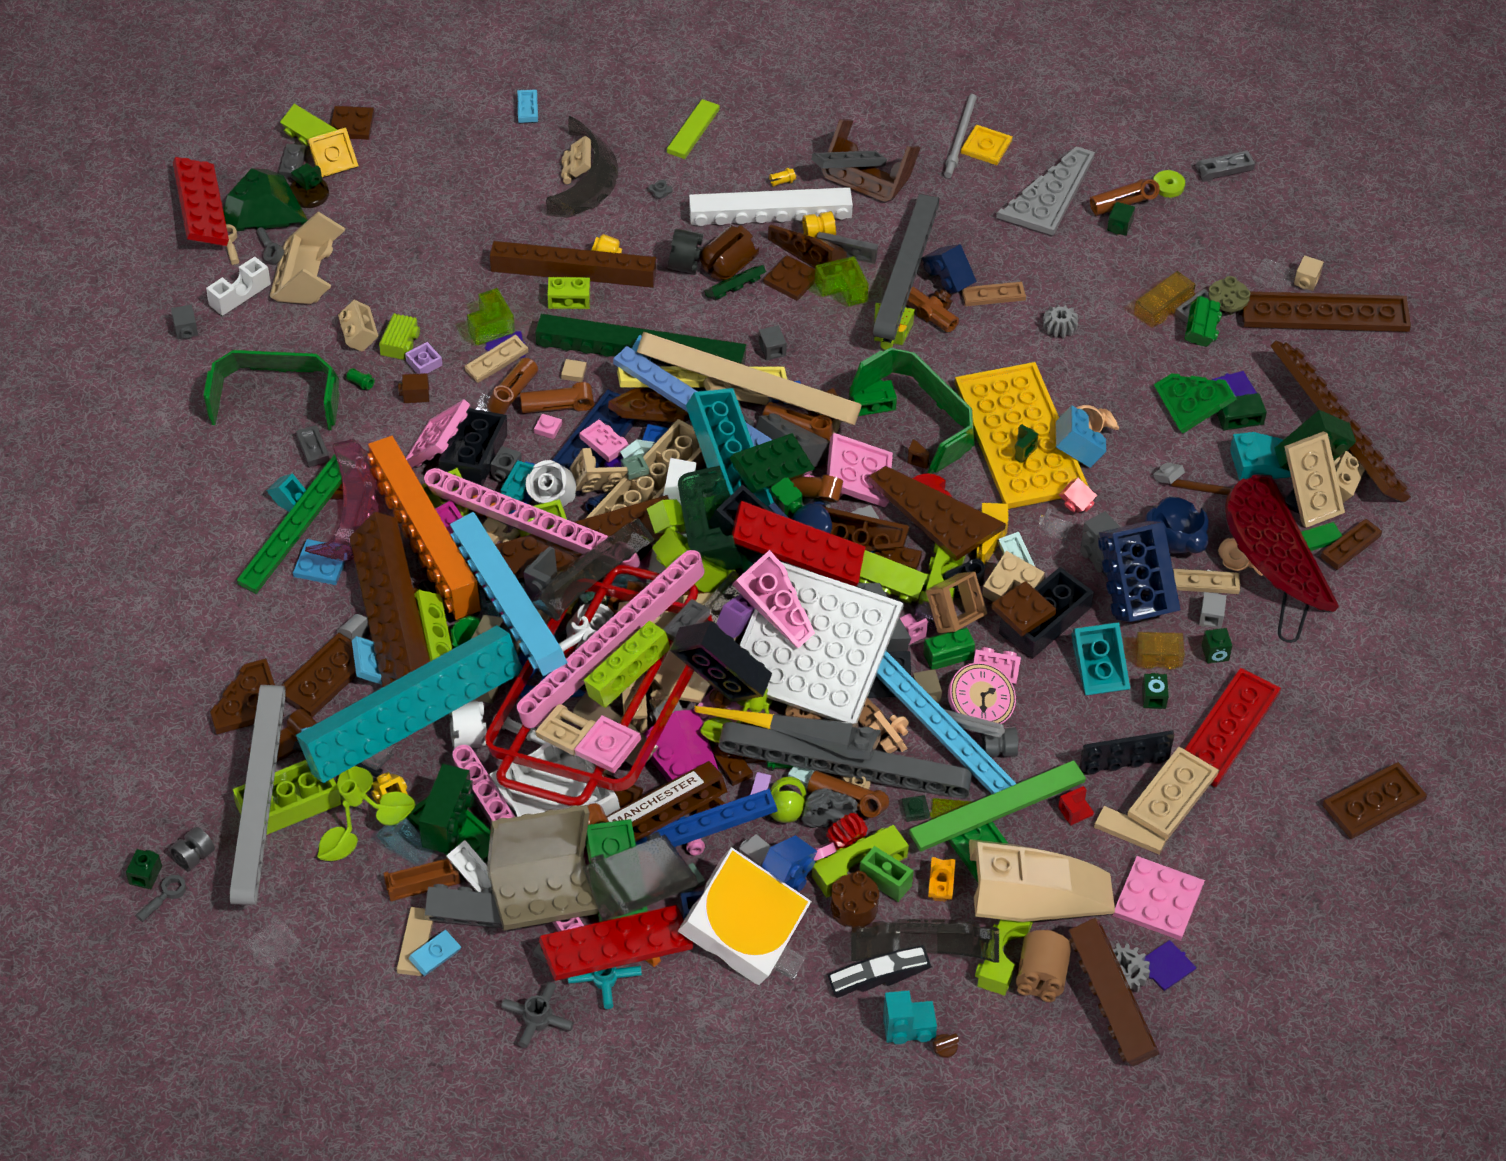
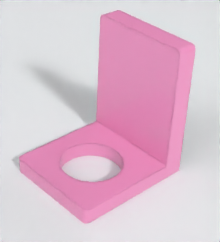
[900,613,928,645]

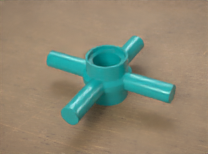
[568,966,642,1009]

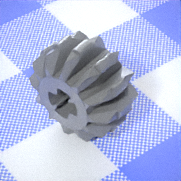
[1043,304,1078,339]

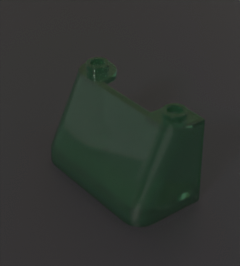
[678,465,743,570]

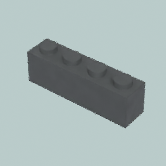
[425,884,522,930]

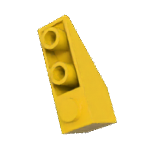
[976,503,1008,565]

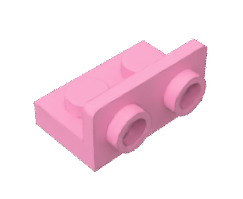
[580,420,628,462]
[974,647,1021,685]

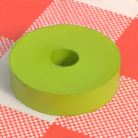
[1153,170,1185,198]

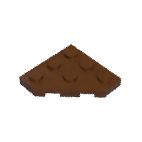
[608,387,690,422]
[210,658,284,734]

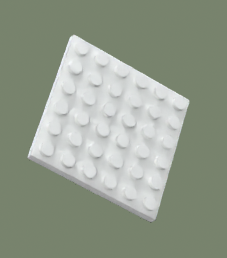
[740,562,903,723]

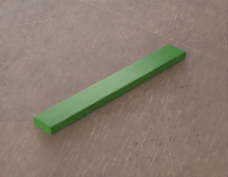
[909,760,1086,852]

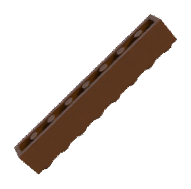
[490,241,656,288]

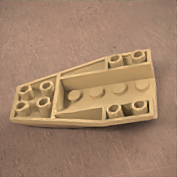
[969,839,1115,922]

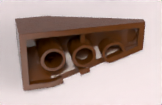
[768,224,847,279]
[825,507,909,551]

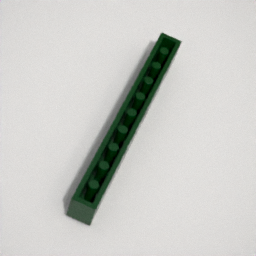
[535,314,746,366]

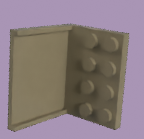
[487,805,599,931]

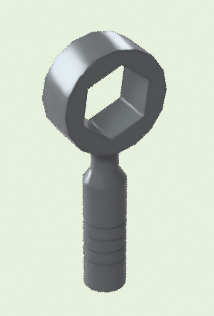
[257,228,284,264]
[136,875,186,922]

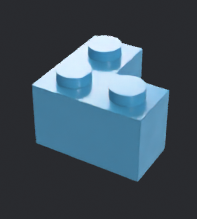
[1056,405,1106,468]

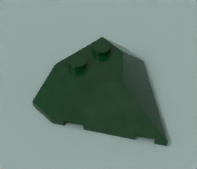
[223,168,308,231]

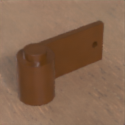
[248,709,317,762]

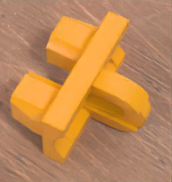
[928,857,955,902]

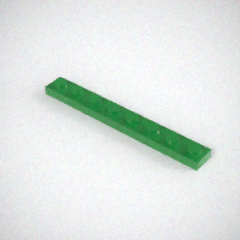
[237,452,355,594]

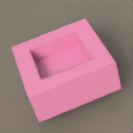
[534,414,562,439]

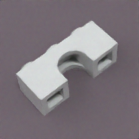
[206,257,271,316]

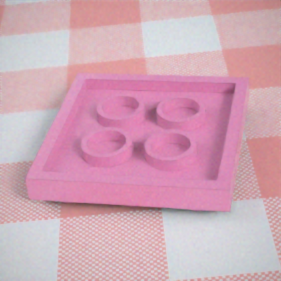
[406,400,470,468]
[827,433,893,507]
[1113,856,1205,941]

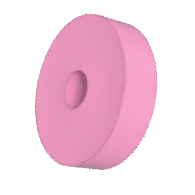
[814,842,836,861]

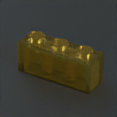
[1134,271,1196,328]

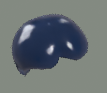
[1144,496,1209,554]
[791,501,832,533]

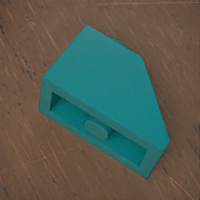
[266,473,306,512]

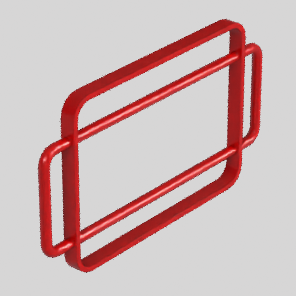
[485,565,713,806]

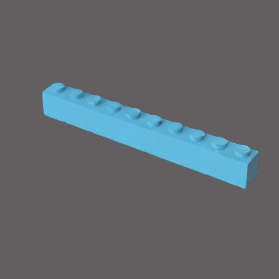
[450,512,568,676]

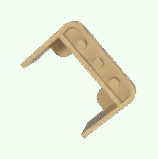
[270,211,345,304]

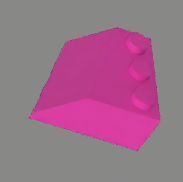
[643,710,719,782]

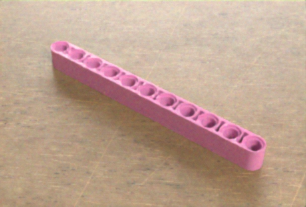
[424,468,640,568]
[517,550,705,728]
[452,745,584,932]

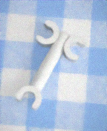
[559,616,597,652]

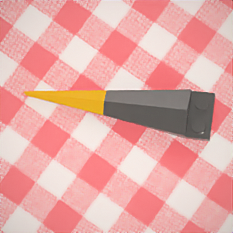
[695,706,881,760]

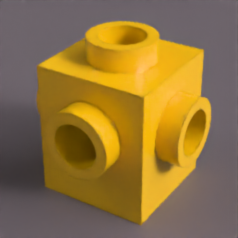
[371,772,408,804]

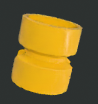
[802,211,836,238]

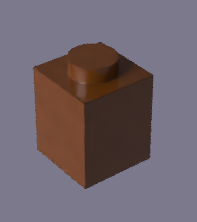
[398,373,430,403]

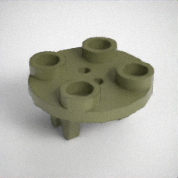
[1208,276,1251,315]

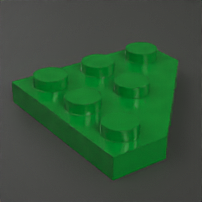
[1154,373,1237,434]

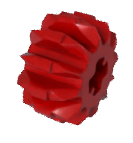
[826,813,868,850]

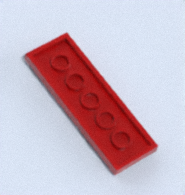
[173,157,229,246]
[730,501,865,587]
[1184,668,1281,788]
[539,905,694,981]

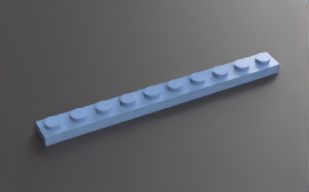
[613,346,772,446]

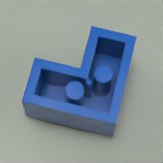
[761,835,817,892]

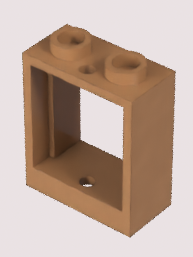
[926,572,987,633]

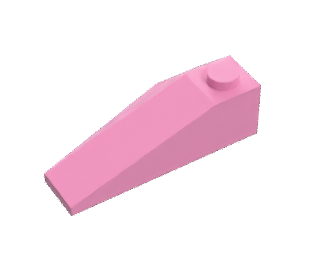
[732,550,815,649]

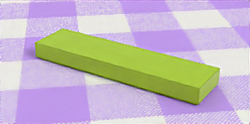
[667,99,720,159]

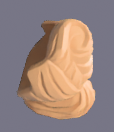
[1076,405,1119,433]
[1218,537,1263,576]

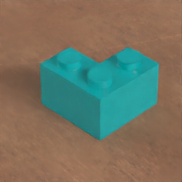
[883,990,937,1044]

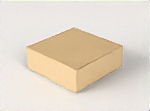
[561,359,587,382]

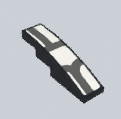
[827,945,932,998]

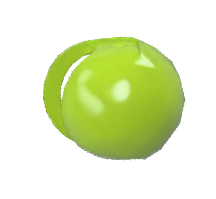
[770,777,806,823]

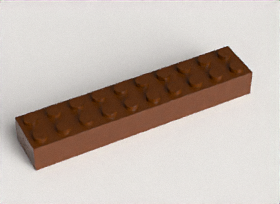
[349,512,430,687]

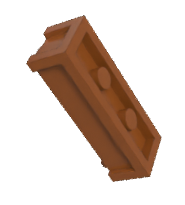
[384,858,460,902]

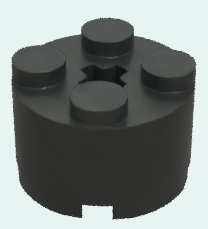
[668,229,704,274]

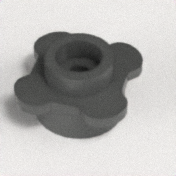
[649,180,672,199]

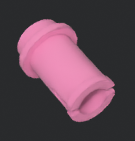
[686,838,705,855]

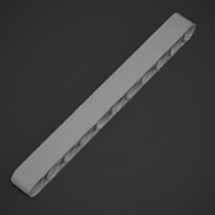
[230,685,286,905]

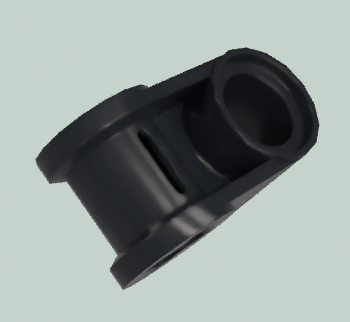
[943,559,985,598]

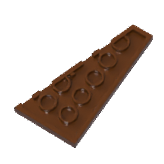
[869,466,1006,561]

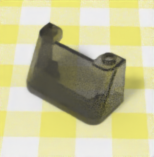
[582,832,699,921]

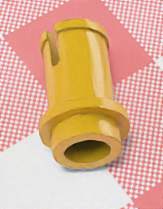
[769,168,796,187]

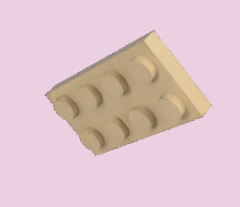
[1284,431,1345,528]
[1127,747,1219,840]

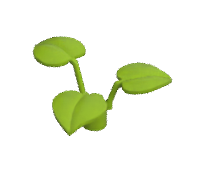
[700,689,773,743]
[317,766,416,861]

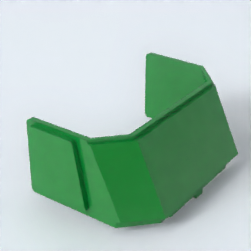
[849,348,974,474]
[204,350,340,431]

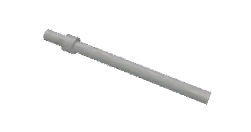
[944,94,977,178]

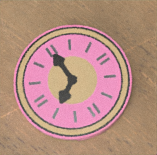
[948,663,1016,724]

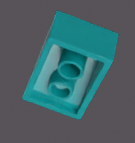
[1230,432,1291,481]
[1071,622,1131,696]

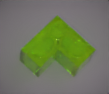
[815,256,869,306]
[467,288,515,346]

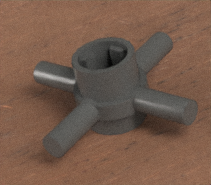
[501,982,574,1048]

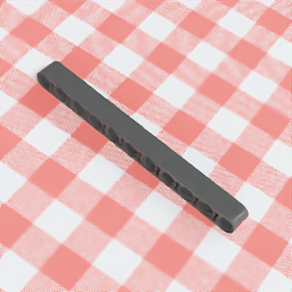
[873,194,940,340]
[719,722,972,799]

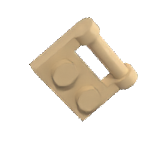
[535,704,596,756]

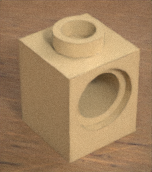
[1294,255,1324,291]

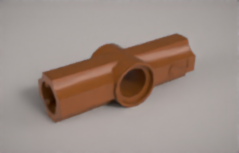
[907,287,959,333]

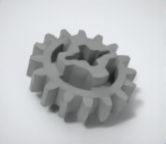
[1113,943,1150,992]

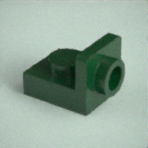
[291,163,322,191]
[1015,424,1038,463]

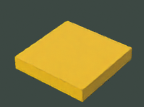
[961,125,1013,165]
[307,128,358,177]

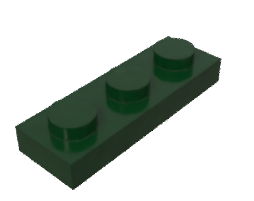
[704,265,766,299]

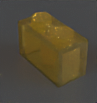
[1135,632,1185,669]

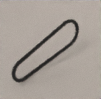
[1278,592,1309,643]

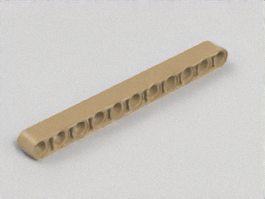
[637,332,862,425]

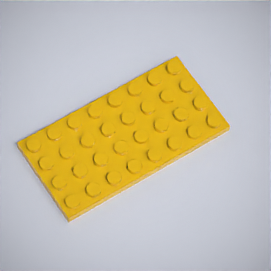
[954,362,1089,509]

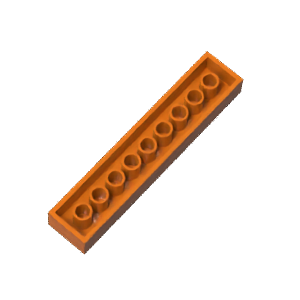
[367,435,481,620]

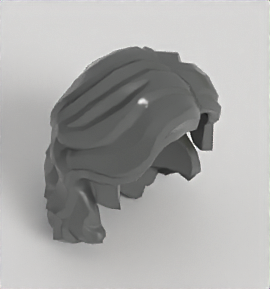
[802,788,858,828]

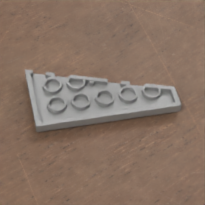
[997,146,1095,236]

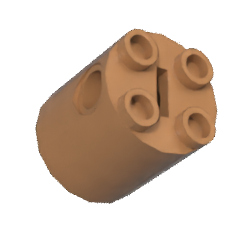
[1016,930,1072,1002]

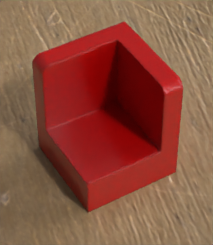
[1058,786,1094,826]

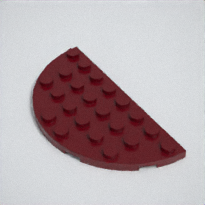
[1225,474,1339,612]

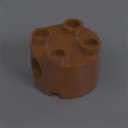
[831,871,879,928]

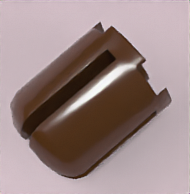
[700,224,759,281]

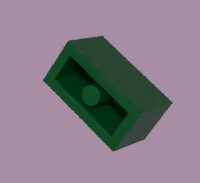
[1216,393,1267,431]

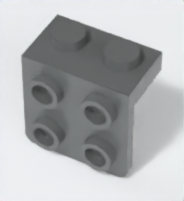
[524,546,558,614]

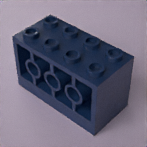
[1098,521,1181,622]

